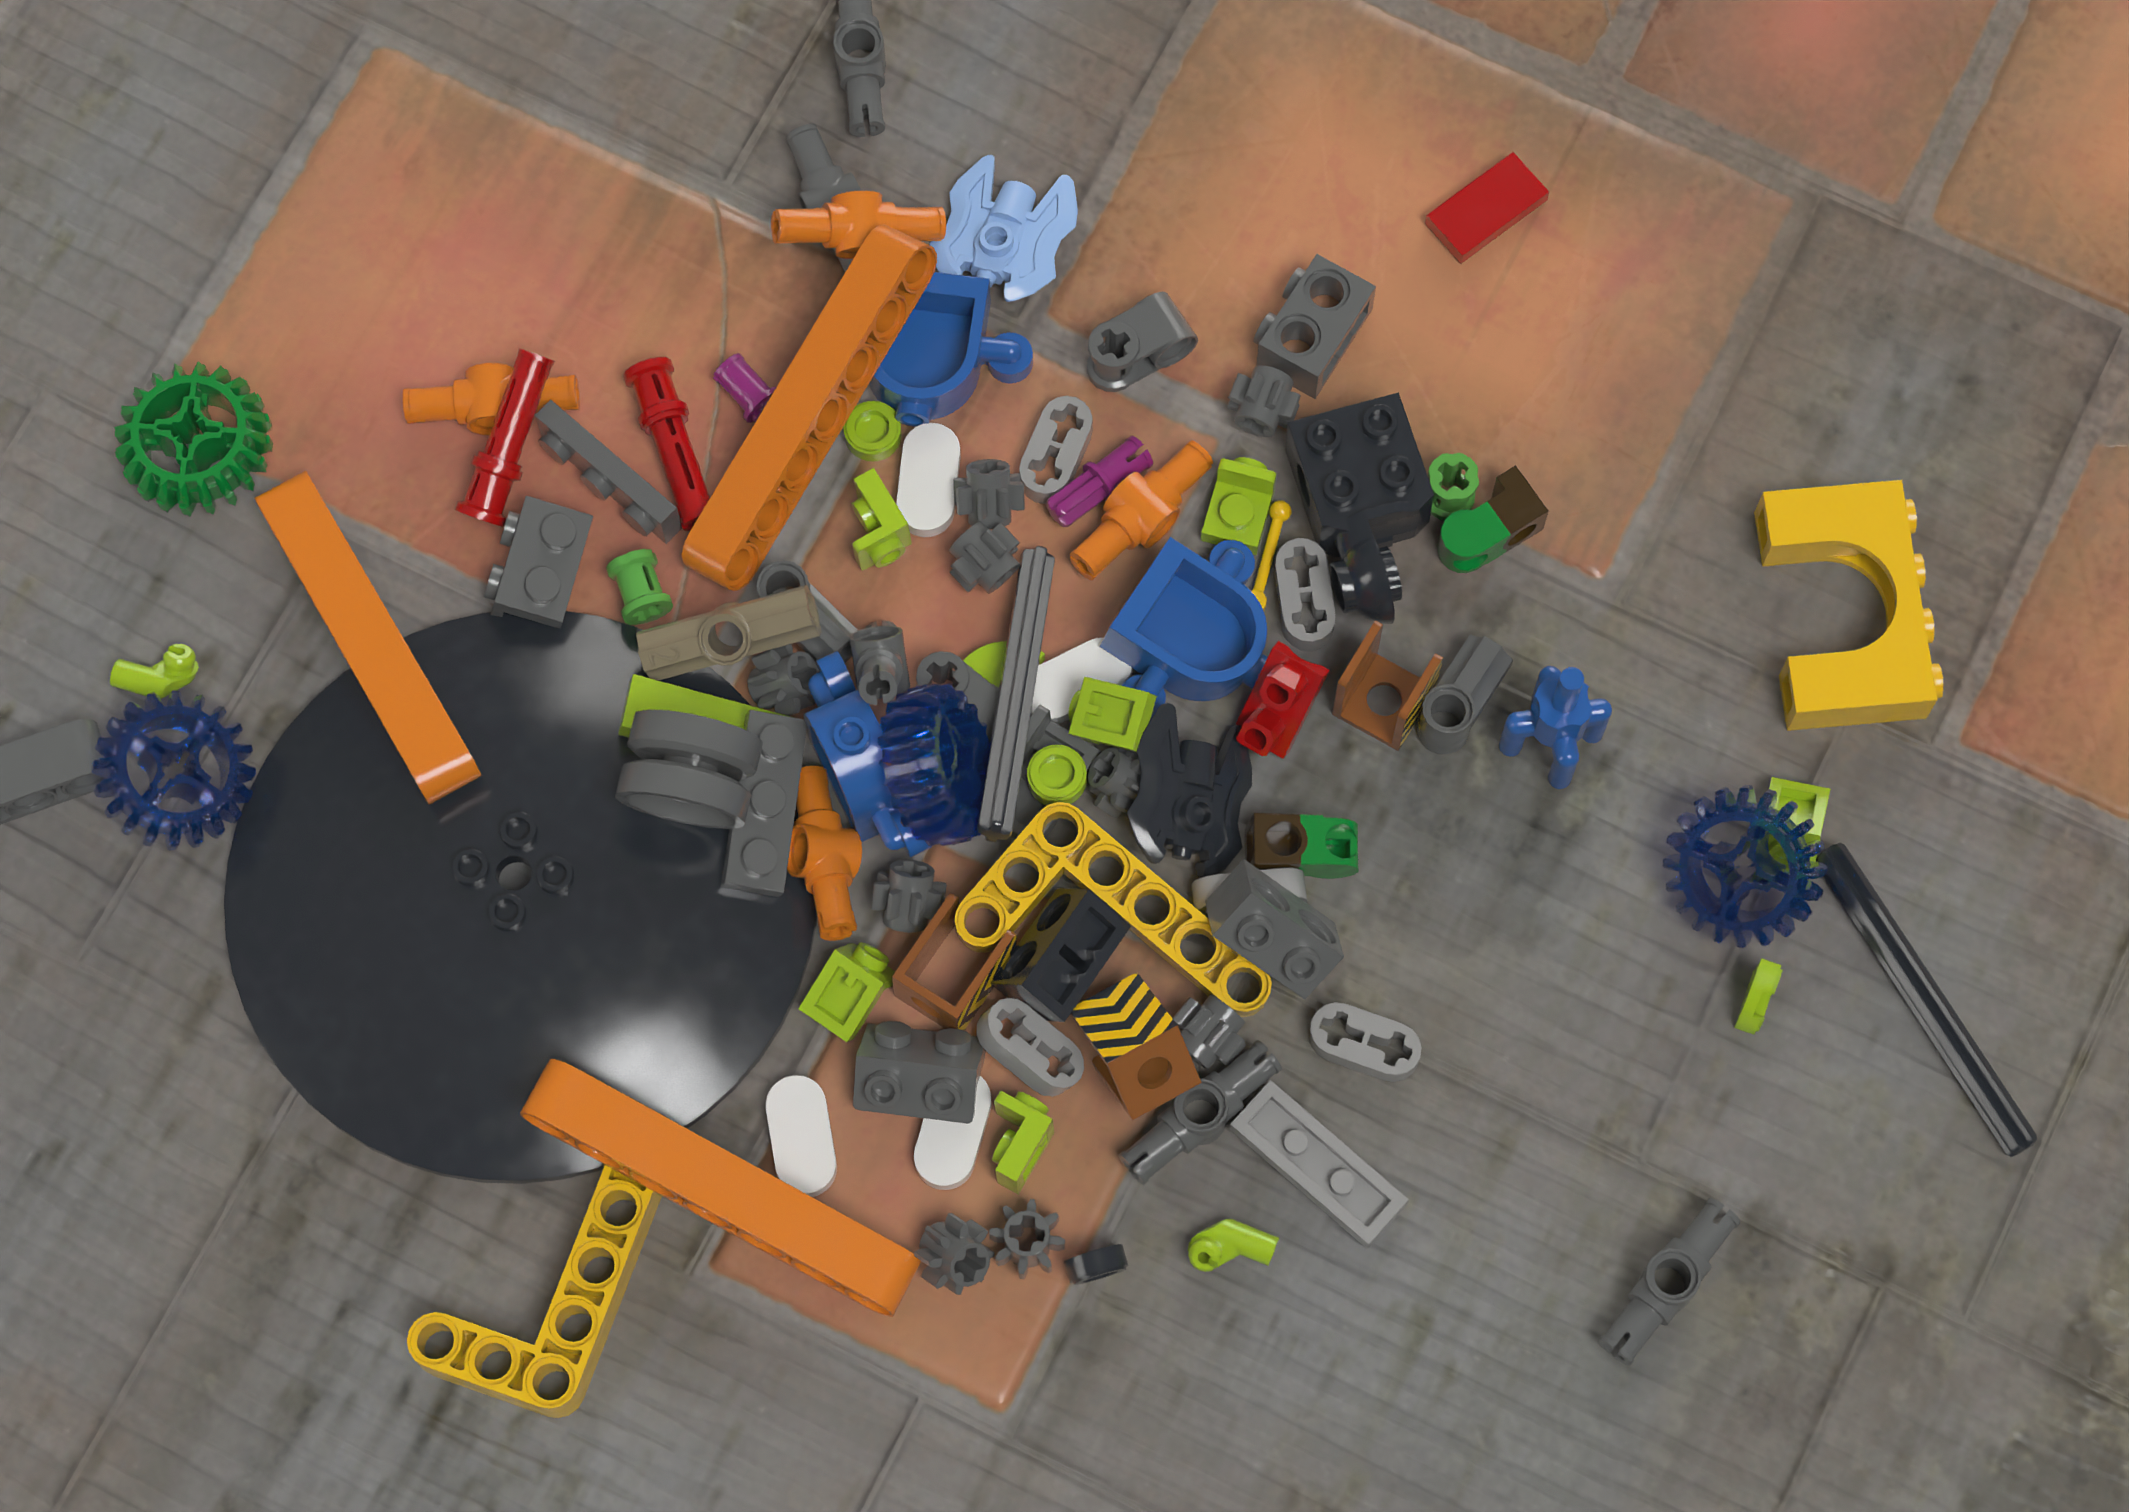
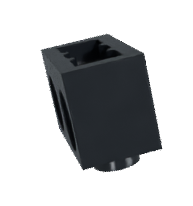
[990,888,1131,1022]

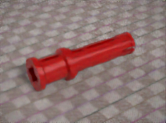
[454,348,555,527]
[623,357,710,531]

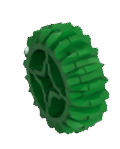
[115,361,273,517]

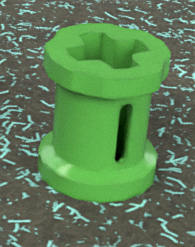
[1428,453,1479,521]
[606,549,673,625]

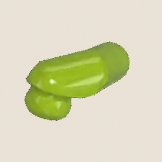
[110,644,199,699]
[1188,1219,1279,1272]

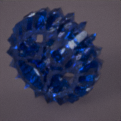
[877,683,990,846]
[91,690,256,851]
[1662,785,1827,948]

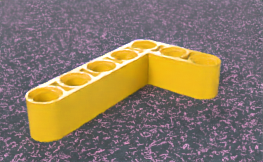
[955,802,1272,1017]
[407,1165,662,1418]

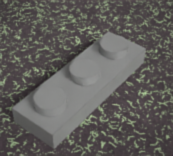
[1230,1080,1409,1249]

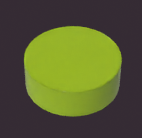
[843,401,902,462]
[1027,745,1087,806]

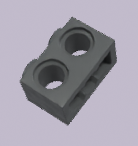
[1253,254,1376,399]
[1205,859,1344,999]

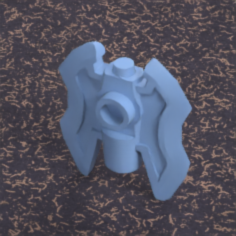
[929,155,1078,302]

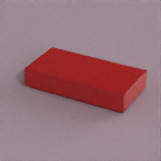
[1425,152,1549,264]

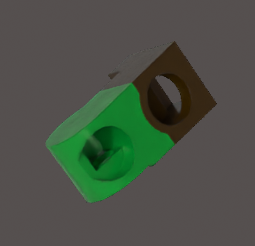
[1438,465,1549,573]
[1245,813,1359,879]

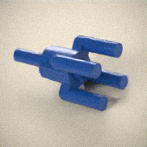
[1499,666,1612,789]

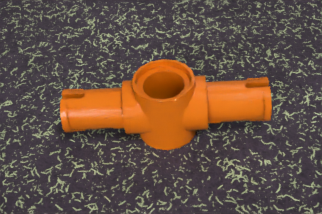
[771,191,946,259]
[403,363,580,436]
[1070,440,1213,581]
[787,765,862,941]

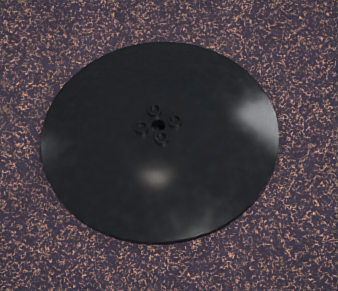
[224,611,817,1184]

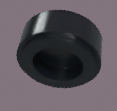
[1064,1244,1128,1285]

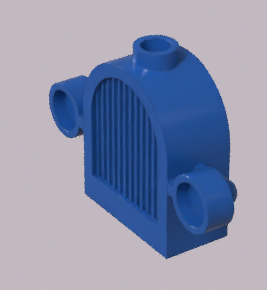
[869,272,1033,427]
[1100,537,1268,721]
[804,651,932,857]

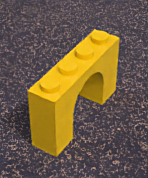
[1754,480,1943,731]

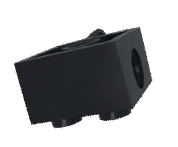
[1285,392,1434,624]

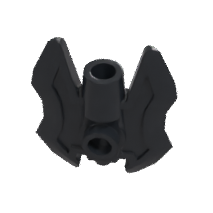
[1127,703,1252,878]

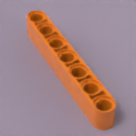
[682,224,937,591]
[254,471,482,805]
[520,1059,921,1317]

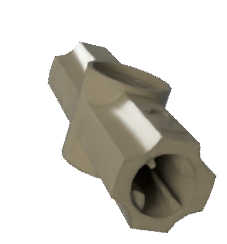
[636,585,822,681]

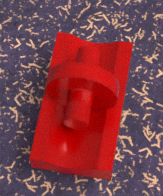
[1235,641,1330,759]

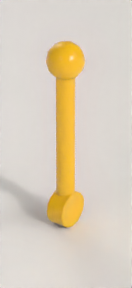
[1250,500,1292,611]

